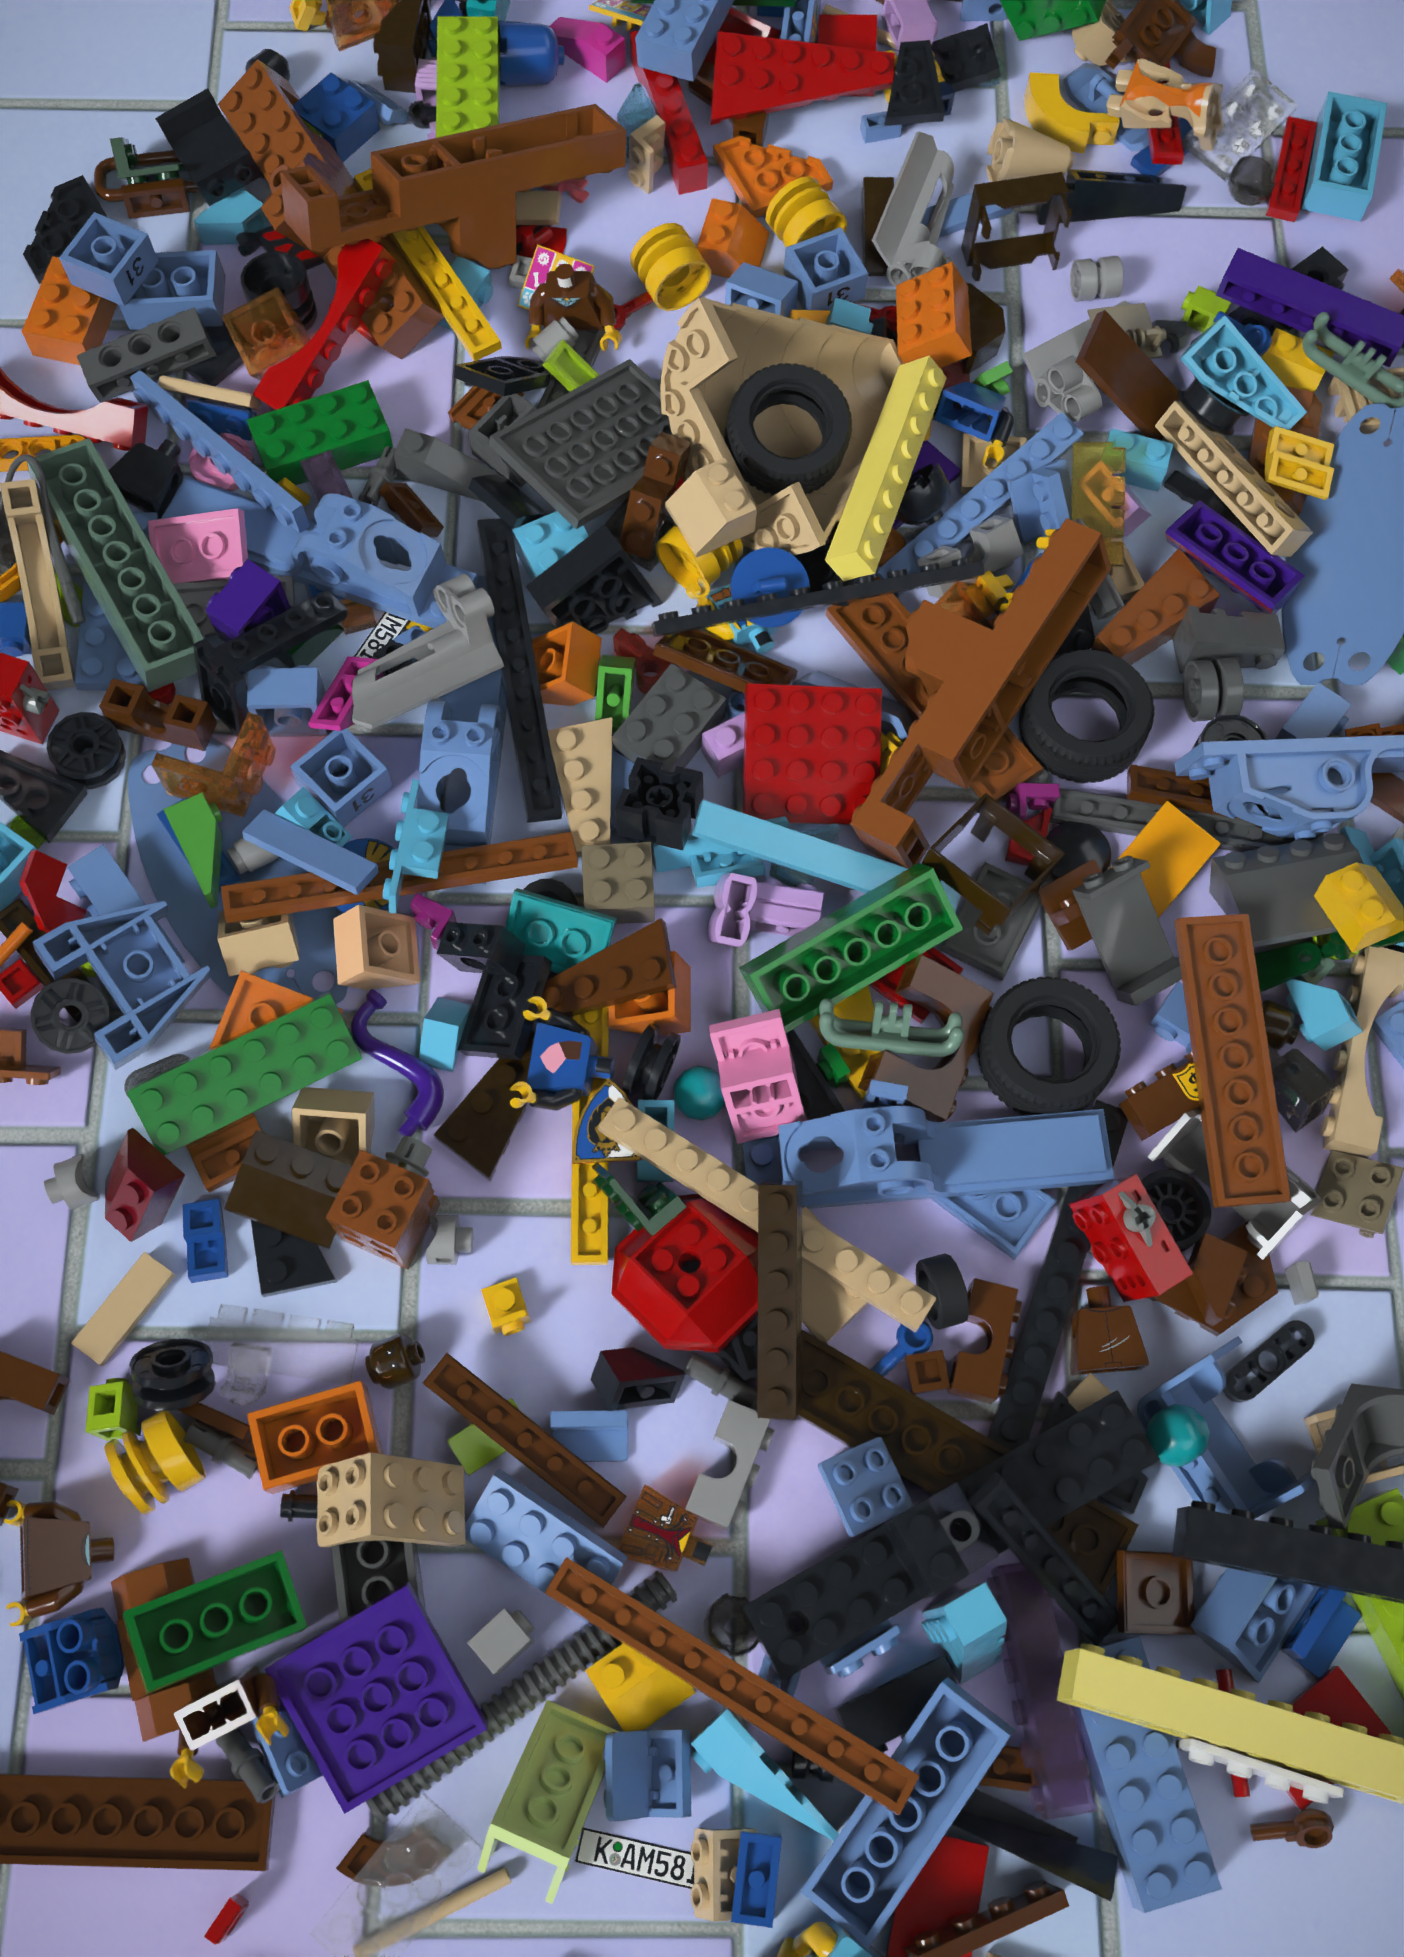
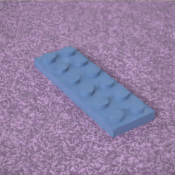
[75,512,159,691]

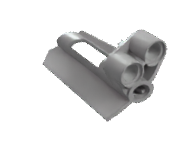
[872,131,954,287]
[1023,300,1130,422]
[352,573,504,729]

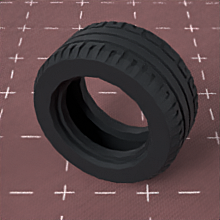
[725,363,852,496]
[1019,649,1155,783]
[978,976,1121,1115]

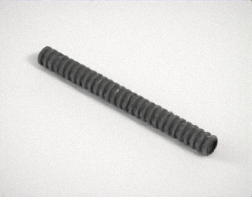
[366,1571,677,1823]

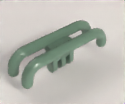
[1302,312,1404,411]
[819,998,965,1057]

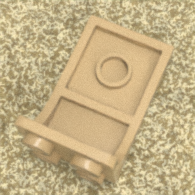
[316,1453,466,1547]

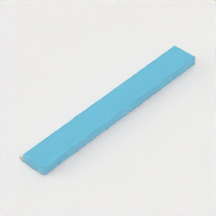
[692,800,960,913]

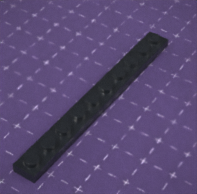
[477,518,562,823]
[652,557,985,637]
[987,1100,1128,1451]

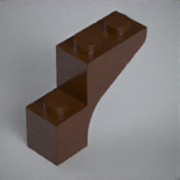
[688,62,769,147]
[619,432,692,560]

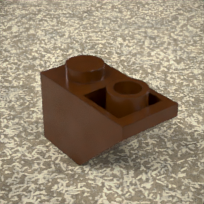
[1186,1233,1249,1326]

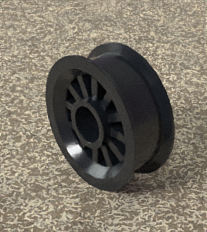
[1178,376,1250,436]
[1141,1170,1212,1252]

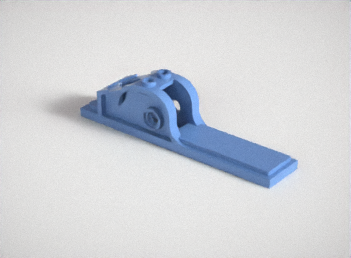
[161,477,478,628]
[417,575,522,884]
[1174,735,1404,840]
[743,1106,1114,1209]

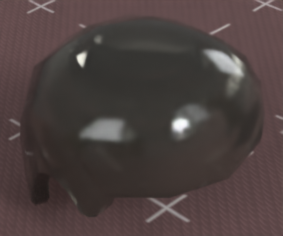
[1228,155,1275,206]
[703,1593,759,1658]

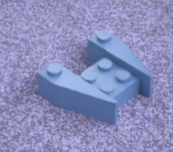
[33,901,211,1070]

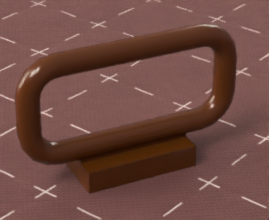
[94,150,199,219]

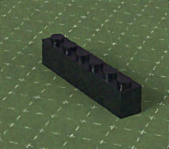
[1172,1501,1404,1604]

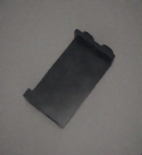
[155,88,262,206]

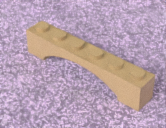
[0,479,76,691]
[1320,946,1404,1158]

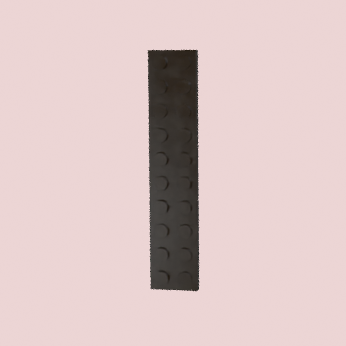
[798,1330,1138,1595]

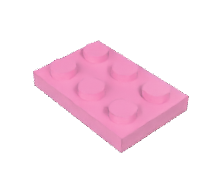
[148,508,248,584]

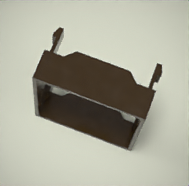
[961,172,1072,282]
[922,793,1066,936]

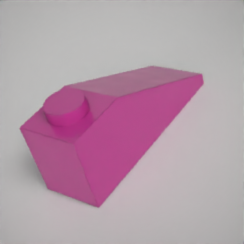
[549,17,626,83]
[308,657,384,731]

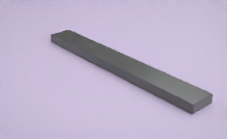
[1050,788,1324,852]

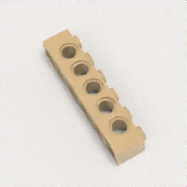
[1155,401,1313,557]

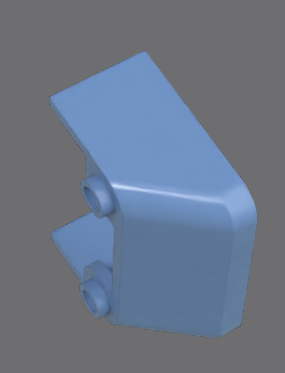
[1137,1336,1317,1519]

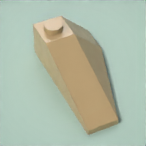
[1072,0,1132,66]

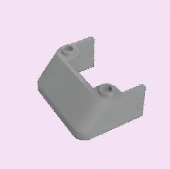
[1147,1107,1322,1260]

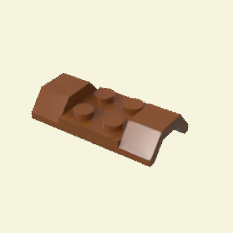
[1247,386,1323,517]
[111,1558,217,1742]

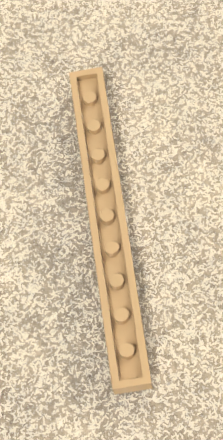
[598,1097,937,1333]

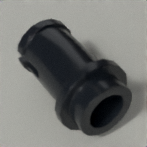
[280,1490,318,1522]

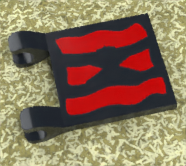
[236,226,325,270]

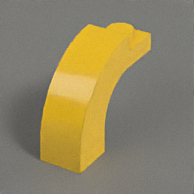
[1024,73,1120,153]

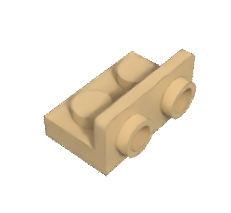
[628,115,665,194]
[691,1828,756,1922]

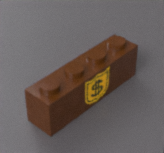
[1119,1052,1272,1141]

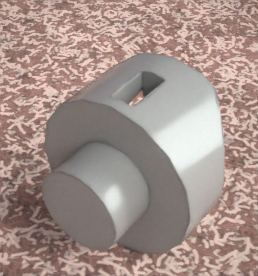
[44,1154,100,1210]
[426,1215,473,1265]

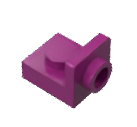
[1006,783,1060,821]
[410,893,457,950]

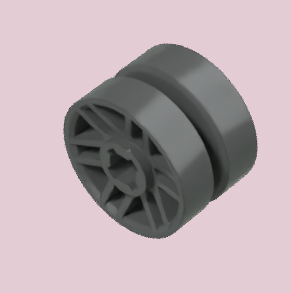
[1183,657,1244,722]

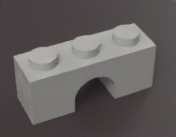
[916,515,1024,601]
[684,1400,774,1530]

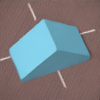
[419,997,472,1072]

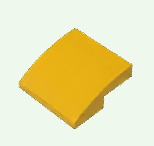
[1265,426,1334,500]

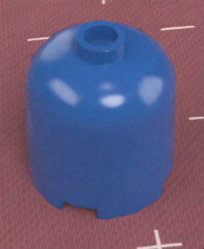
[498,21,564,85]

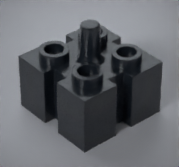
[615,757,704,851]

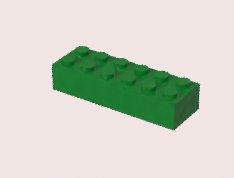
[739,863,963,1033]
[126,992,362,1156]

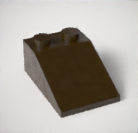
[373,0,432,93]

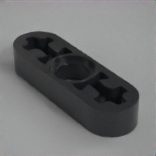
[1223,1320,1315,1403]

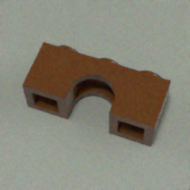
[99,678,217,751]
[947,1278,1022,1404]

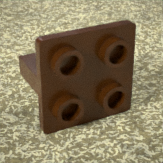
[1036,859,1102,951]

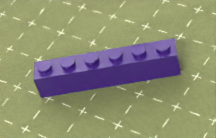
[1216,248,1404,368]

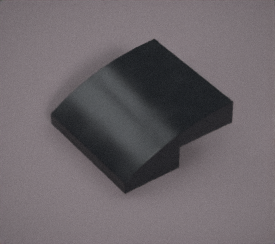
[468,475,548,529]

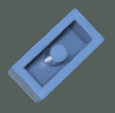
[860,111,902,144]

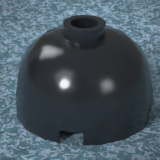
[896,463,950,526]

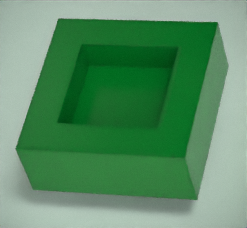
[816,1043,851,1089]

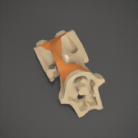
[1106,58,1223,151]

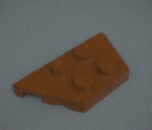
[1148,1222,1278,1336]

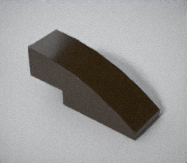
[861,177,894,276]

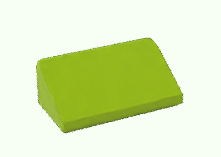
[447,1398,519,1476]

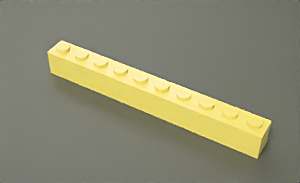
[1057,1644,1404,1804]

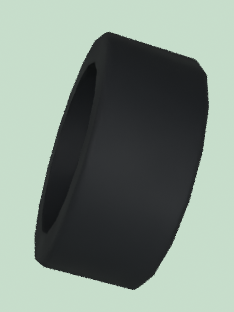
[915,1253,969,1330]

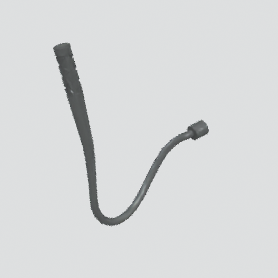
[0,454,86,625]

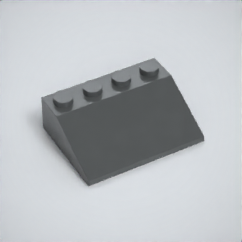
[1209,833,1364,948]

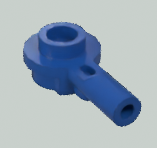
[1214,311,1272,356]
[871,1321,934,1377]

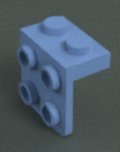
[603,1729,692,1821]

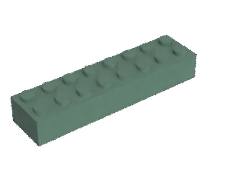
[27,438,204,692]

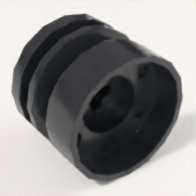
[240,251,317,340]

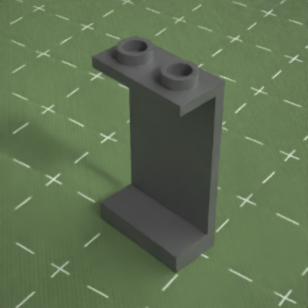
[1072,856,1182,1006]

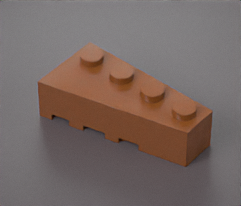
[1091,548,1220,665]

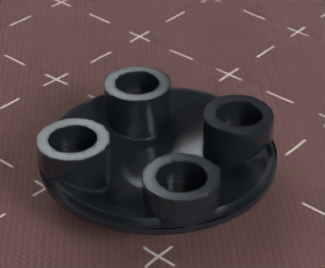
[1046,821,1111,880]

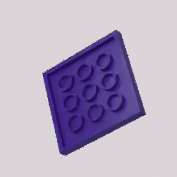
[264,1582,489,1814]

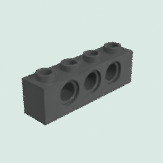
[77,307,216,403]

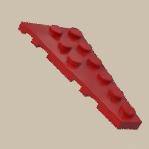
[710,31,895,125]

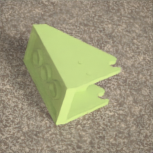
[477,1700,620,1904]

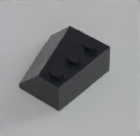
[525,524,663,635]

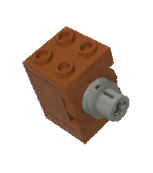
[326,1135,440,1270]

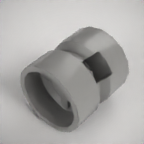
[1070,256,1123,302]

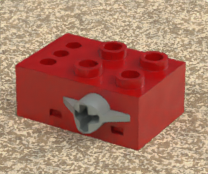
[0,653,60,745]
[1069,1174,1193,1302]

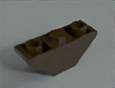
[962,283,1006,374]

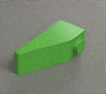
[163,792,223,909]

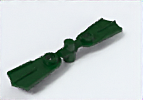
[1255,906,1404,993]

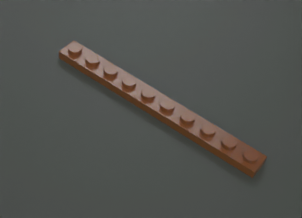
[221,832,578,923]
[545,1557,919,1816]

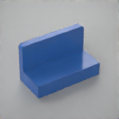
[1280,1587,1361,1678]
[731,1831,782,1928]

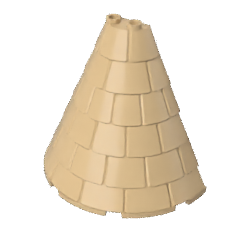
[660,296,904,555]

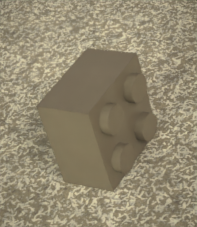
[581,842,655,924]

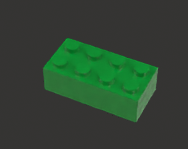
[246,380,393,485]
[122,1550,308,1695]

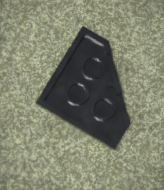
[23,175,107,284]

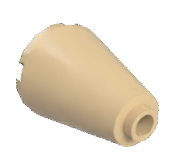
[986,118,1073,182]

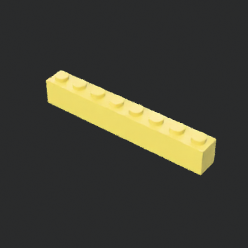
[825,355,946,581]

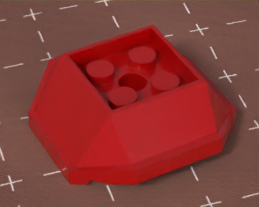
[611,1194,758,1353]

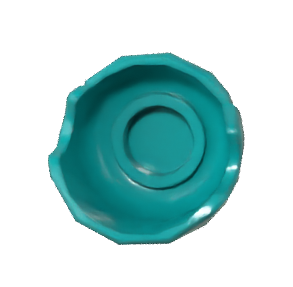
[673,1065,725,1121]
[1145,1404,1210,1467]

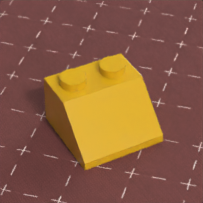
[1262,328,1334,393]
[1314,862,1404,953]
[585,1644,696,1731]

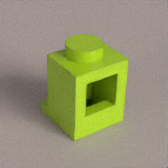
[1181,285,1232,333]
[85,1378,141,1441]

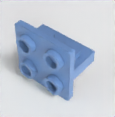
[1007,458,1078,542]
[818,1437,914,1537]
[250,1702,323,1798]

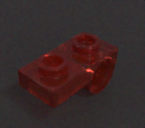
[613,628,671,695]

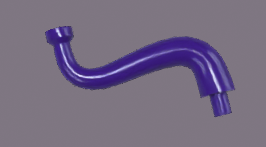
[351,989,444,1137]

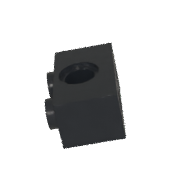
[436,922,526,976]

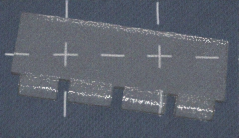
[205,1304,359,1385]

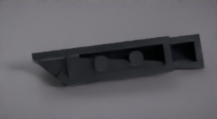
[1036,169,1187,225]
[952,1789,1118,1901]

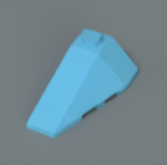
[1180,316,1307,430]
[690,1707,839,1841]

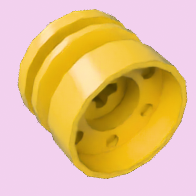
[766,176,847,248]
[630,223,711,311]
[656,526,743,594]
[104,1411,206,1515]

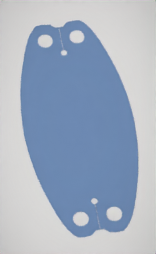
[1283,404,1404,686]
[128,737,348,1004]

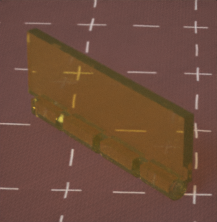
[1071,442,1126,567]

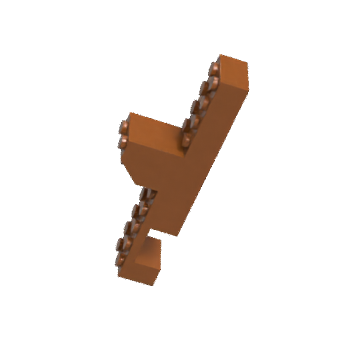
[218,59,444,359]
[280,104,627,269]
[850,518,1111,869]

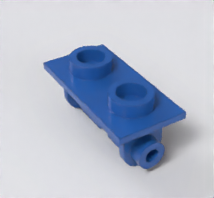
[187,398,257,441]

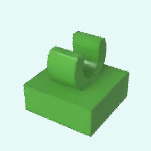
[972,361,1013,395]

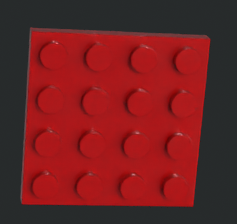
[743,683,882,825]

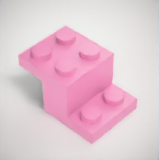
[709,1009,807,1144]

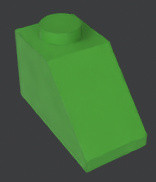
[595,655,636,732]

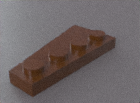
[537,918,677,1023]

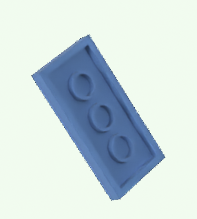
[465,1469,628,1623]

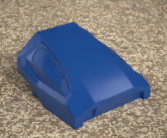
[19,1607,125,1715]

